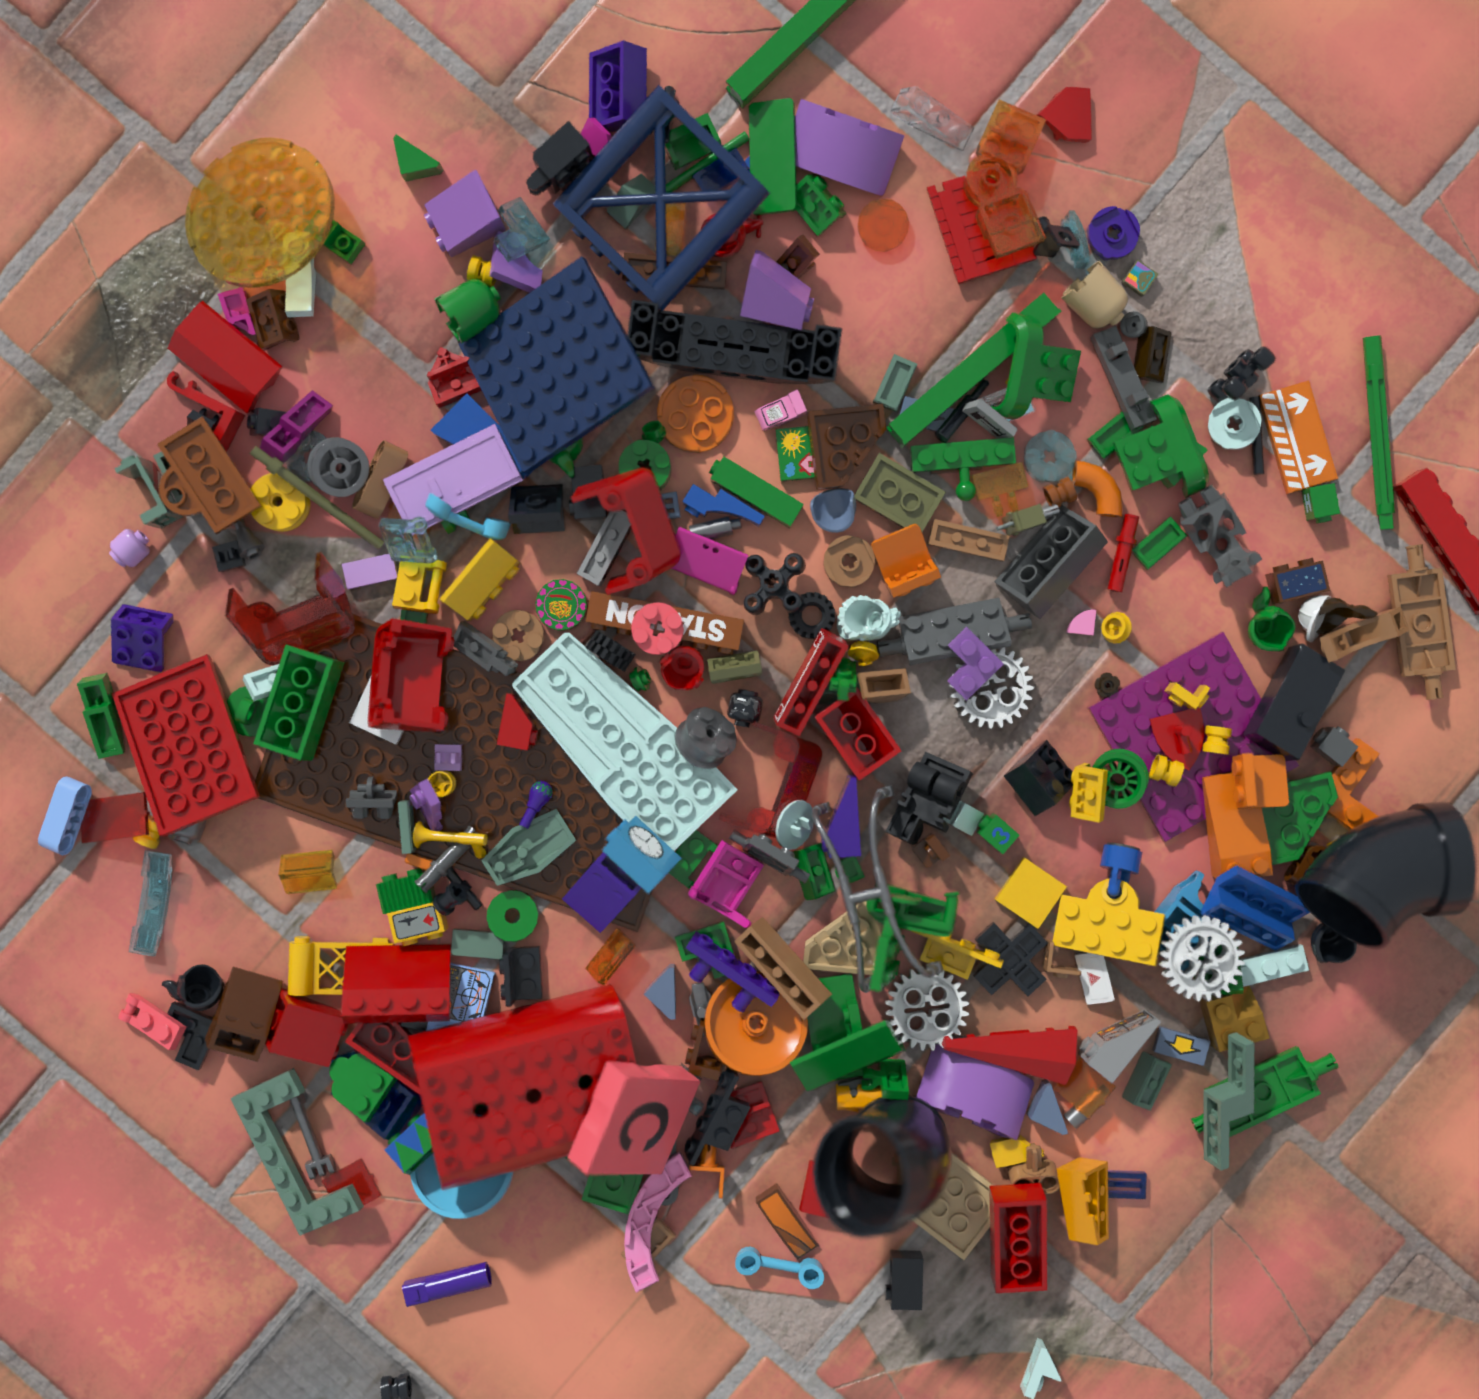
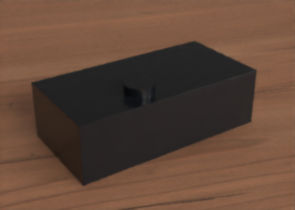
[1243,644,1346,761]

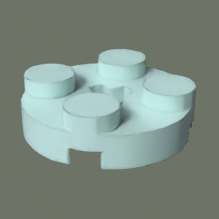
[1208,398,1261,450]

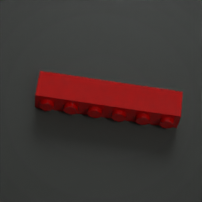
[1393,468,1479,615]

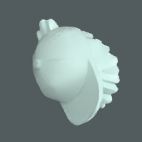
[837,595,901,641]

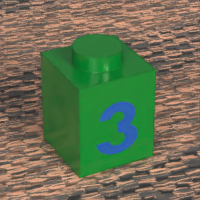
[976,813,1020,854]

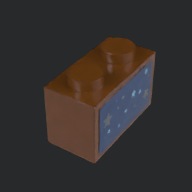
[1265,558,1330,604]

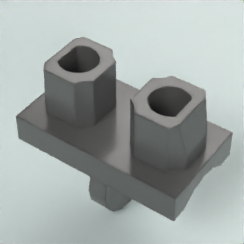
[346,777,398,819]

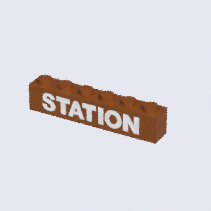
[586,591,744,655]

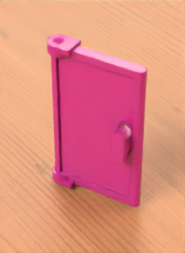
[671,527,749,595]

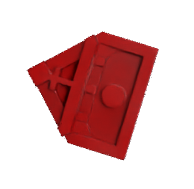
[1036,87,1092,143]
[426,347,482,408]

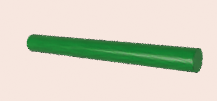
[666,131,749,193]

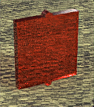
[322,1158,382,1205]

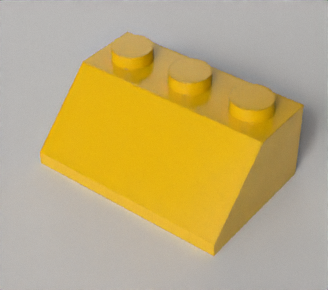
[440,539,520,621]

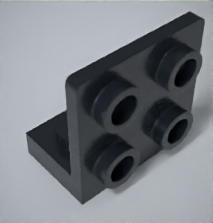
[499,946,543,1007]

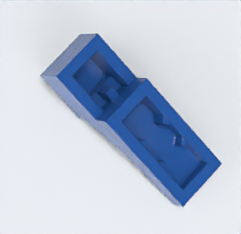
[682,484,765,527]

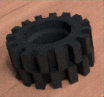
[789,592,835,639]
[585,630,636,672]

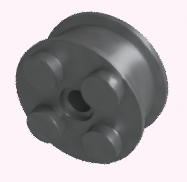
[307,437,369,497]
[675,707,737,769]

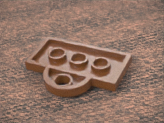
[157,416,262,534]

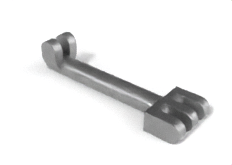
[289,1091,336,1180]

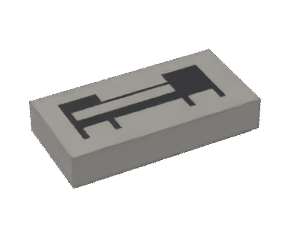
[962,399,1018,439]

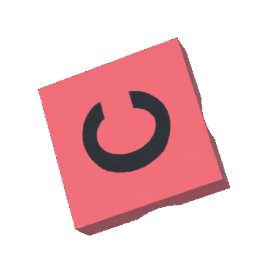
[568,1062,700,1175]

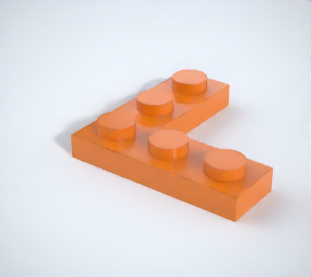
[1327,738,1380,829]

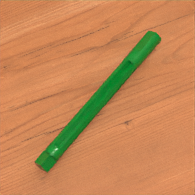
[1363,335,1395,530]

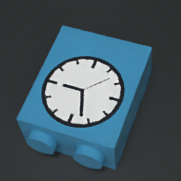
[602,816,681,894]

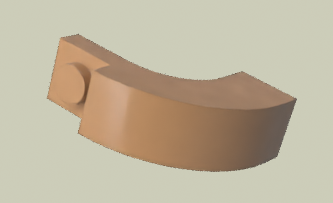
[1319,606,1409,663]

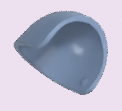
[810,488,856,533]

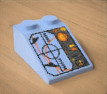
[426,963,495,1031]

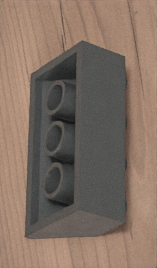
[994,505,1108,619]

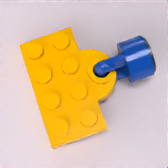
[1053,842,1166,967]

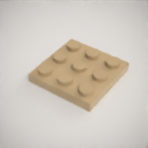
[912,1152,995,1260]

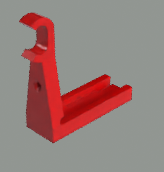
[167,371,245,452]

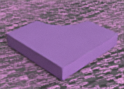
[490,231,543,293]

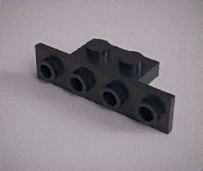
[684,1067,751,1165]

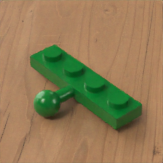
[910,437,1016,501]

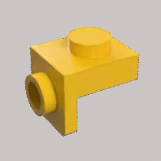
[1164,683,1210,709]

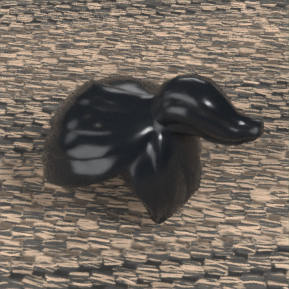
[1311,923,1357,963]
[162,964,225,1011]

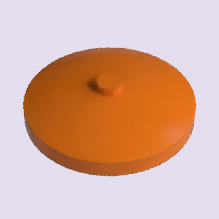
[704,971,808,1076]

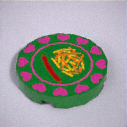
[535,579,587,630]

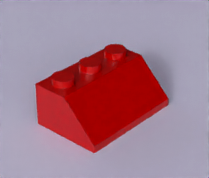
[813,687,902,781]

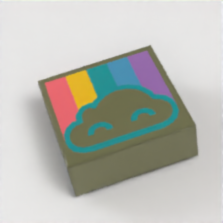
[1121,259,1158,297]

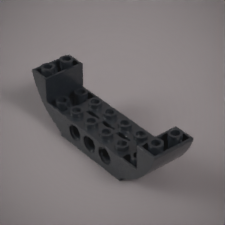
[627,300,842,384]

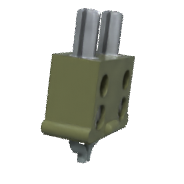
[996,504,1059,536]

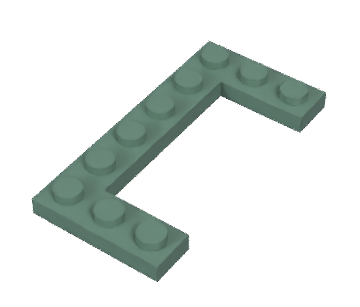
[230,1068,364,1236]

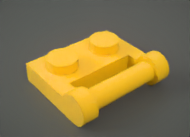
[392,557,447,614]

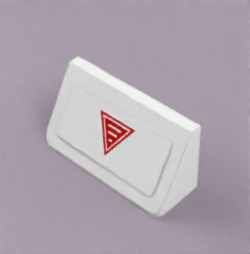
[1074,952,1115,1005]

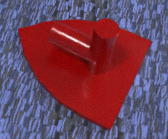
[1149,707,1204,771]

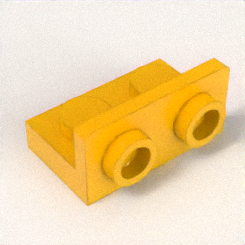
[1069,763,1108,823]

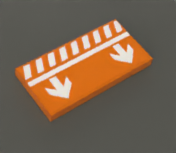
[1257,380,1338,494]

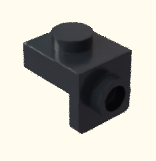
[247,408,286,436]

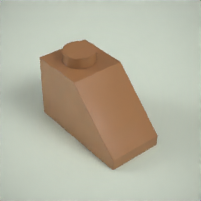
[857,668,911,704]

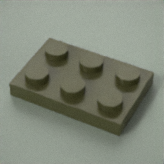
[854,453,946,532]

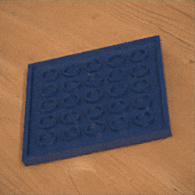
[459,256,655,474]

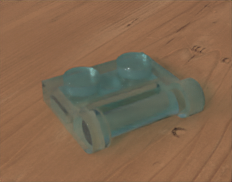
[378,517,438,563]

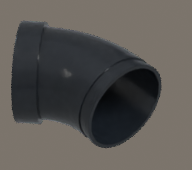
[1295,802,1477,949]
[813,1095,952,1238]

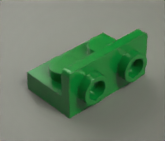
[796,174,847,236]

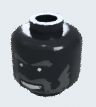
[727,689,763,728]

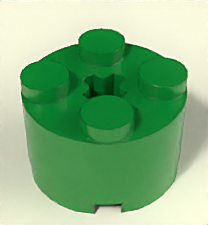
[618,440,671,491]

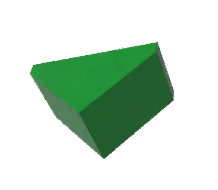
[393,134,444,182]

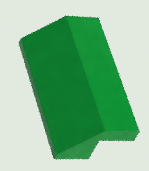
[790,1020,906,1091]

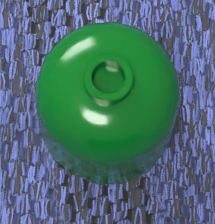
[434,279,501,344]

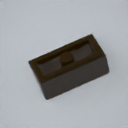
[1134,326,1172,383]

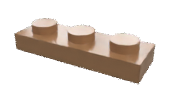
[928,519,1010,562]

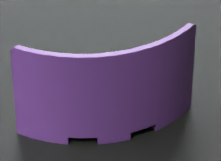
[795,99,905,196]
[916,1044,1034,1140]

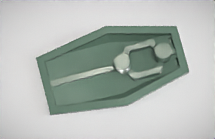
[481,809,576,886]

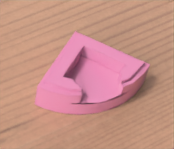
[1066,610,1096,636]

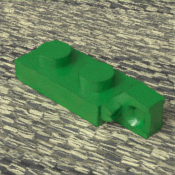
[829,657,857,701]

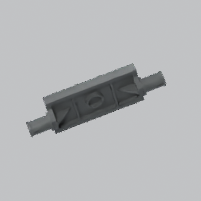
[877,598,1032,666]

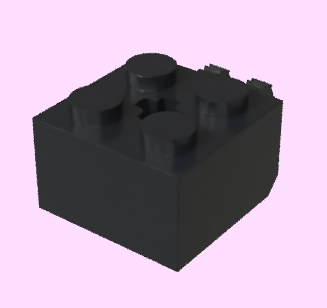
[526,121,593,196]

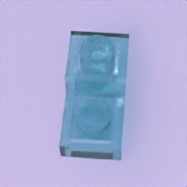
[1060,210,1089,269]

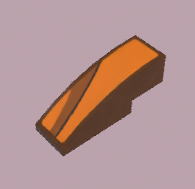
[756,1183,819,1260]

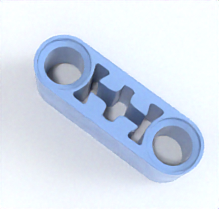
[38,776,92,856]

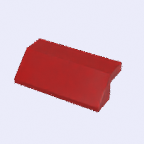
[167,301,283,414]

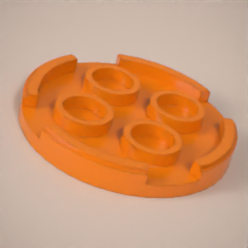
[657,375,734,453]

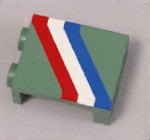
[114,456,183,529]

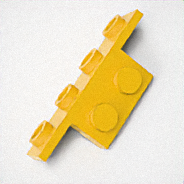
[909,930,1004,980]

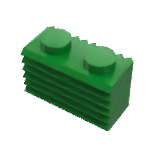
[376,868,436,914]

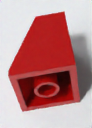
[265,988,348,1067]

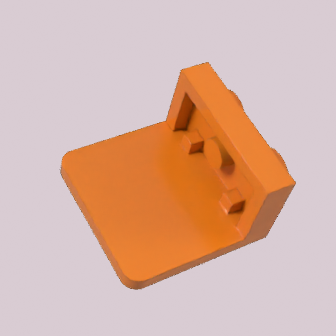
[871,524,941,598]
[1231,753,1289,809]

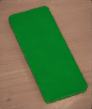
[749,98,797,216]

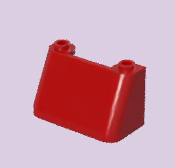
[367,618,454,732]

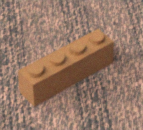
[734,917,832,1020]

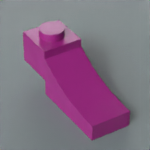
[260,390,333,463]

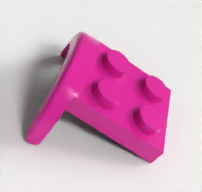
[688,840,764,928]

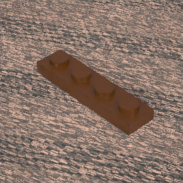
[622,253,727,290]

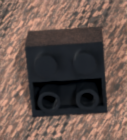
[1004,740,1073,816]

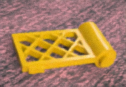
[288,936,394,996]

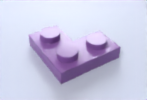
[947,627,1004,700]

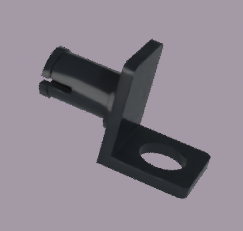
[1033,216,1080,257]

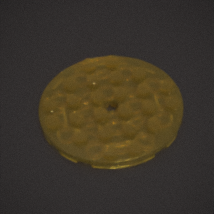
[185,138,335,288]

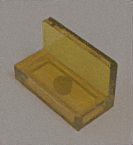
[279,850,337,894]

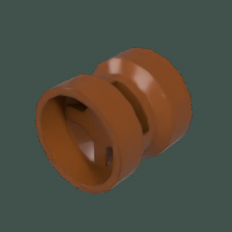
[1043,476,1078,510]

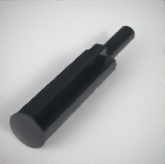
[935,380,989,443]

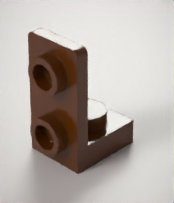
[685,1018,721,1081]

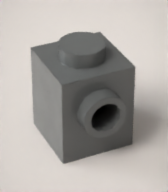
[1310,726,1358,767]

